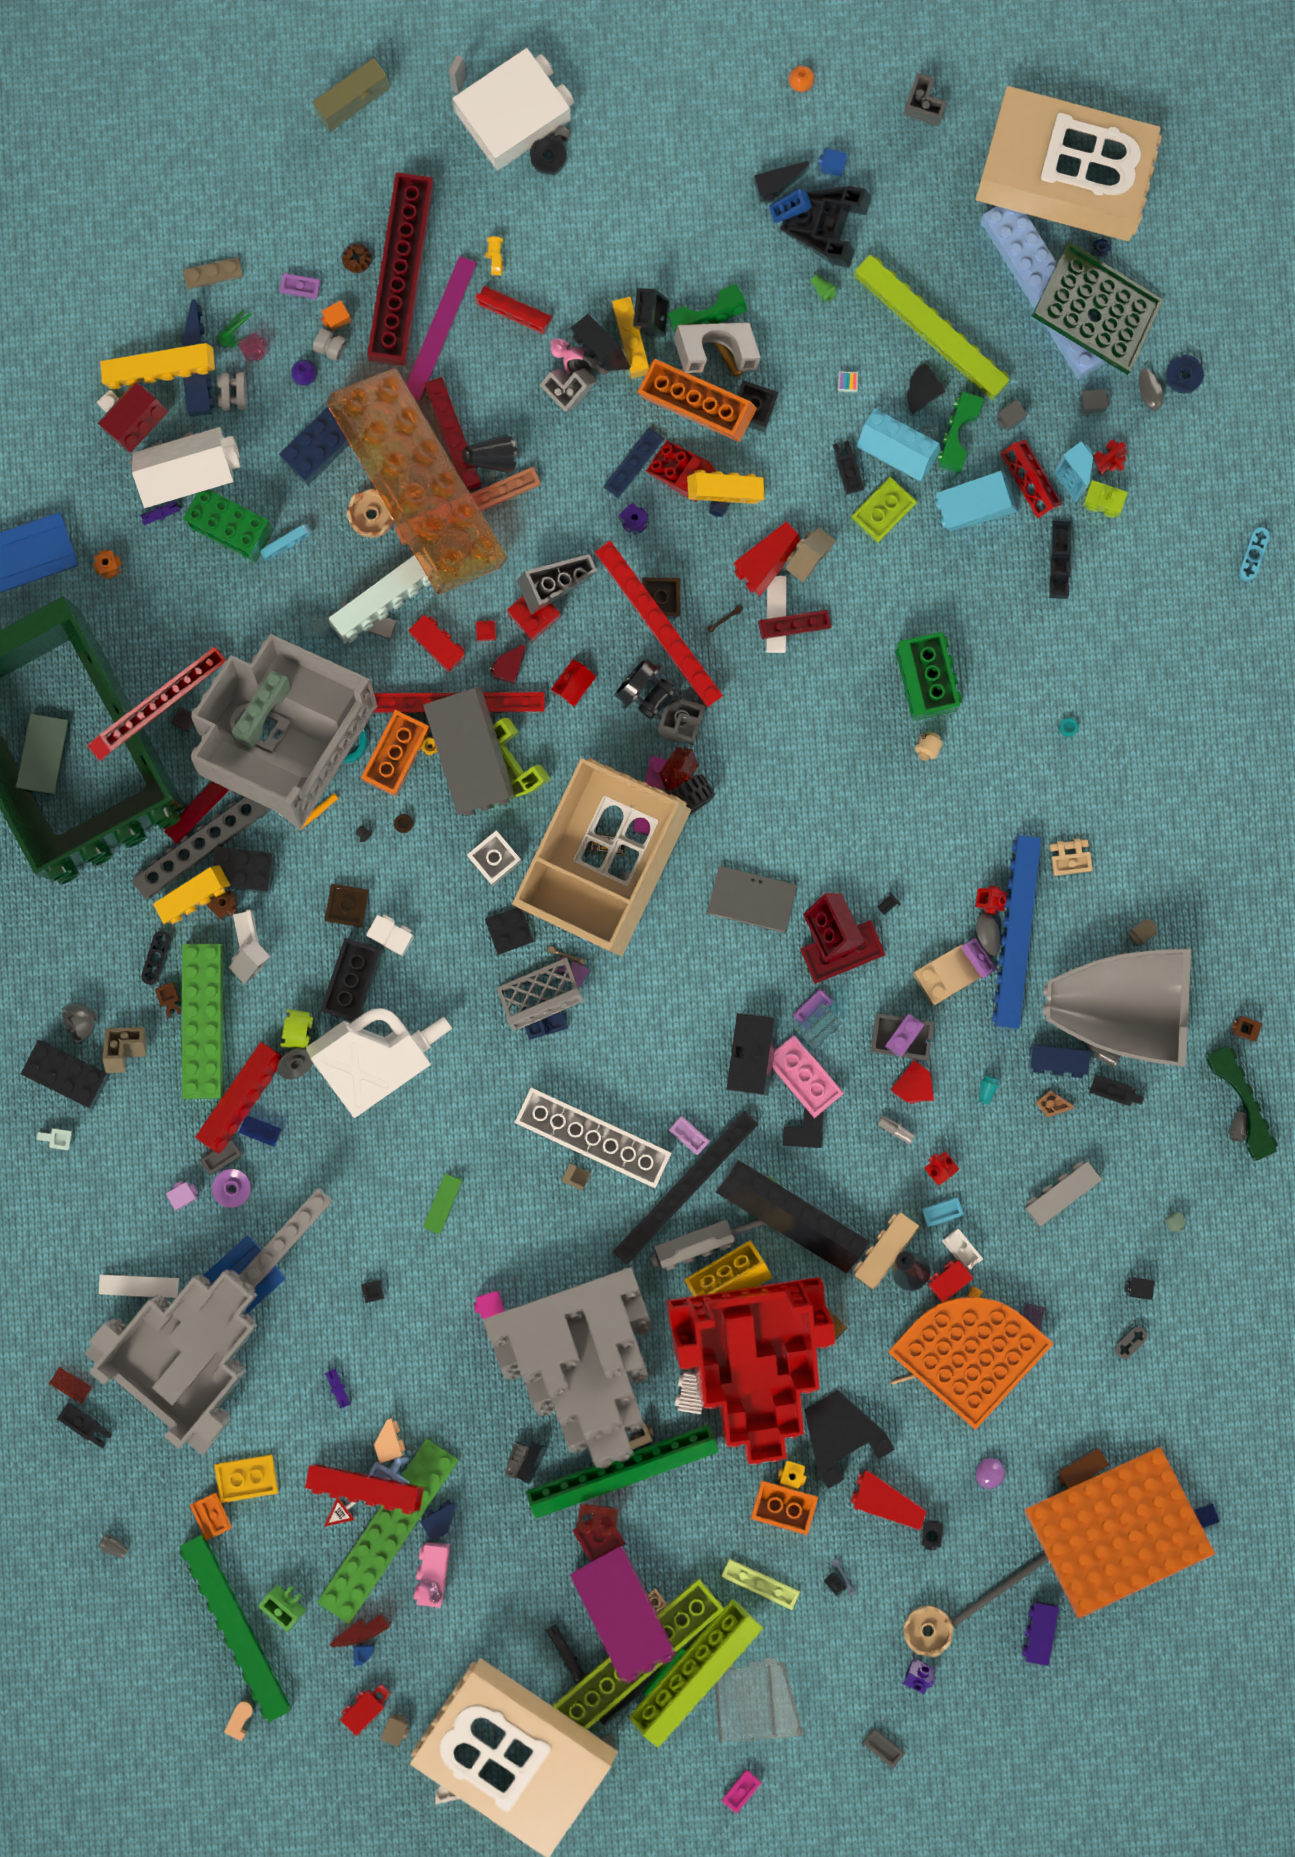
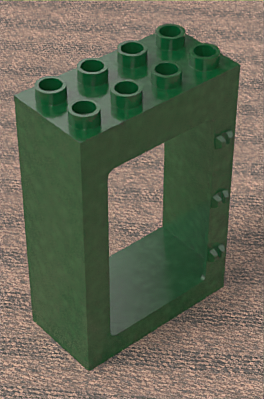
[0,596,186,885]

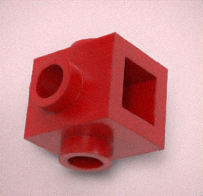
[975,886,1007,914]
[924,1151,959,1186]

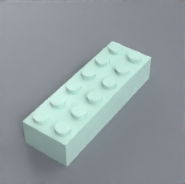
[329,550,435,644]

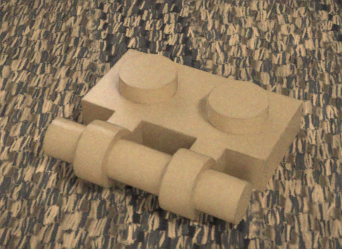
[1049,838,1093,876]

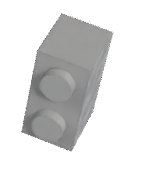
[229,940,270,984]

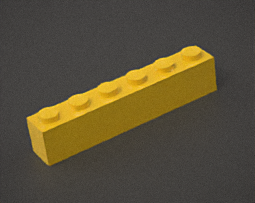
[100,343,215,389]

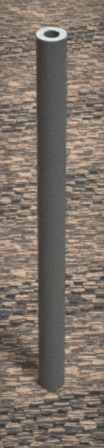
[950,1553,1049,1627]

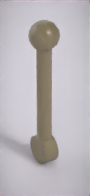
[547,946,585,965]

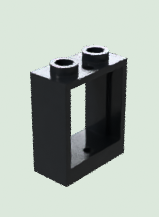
[633,288,669,337]

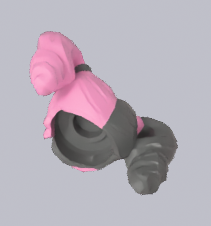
[550,339,610,375]

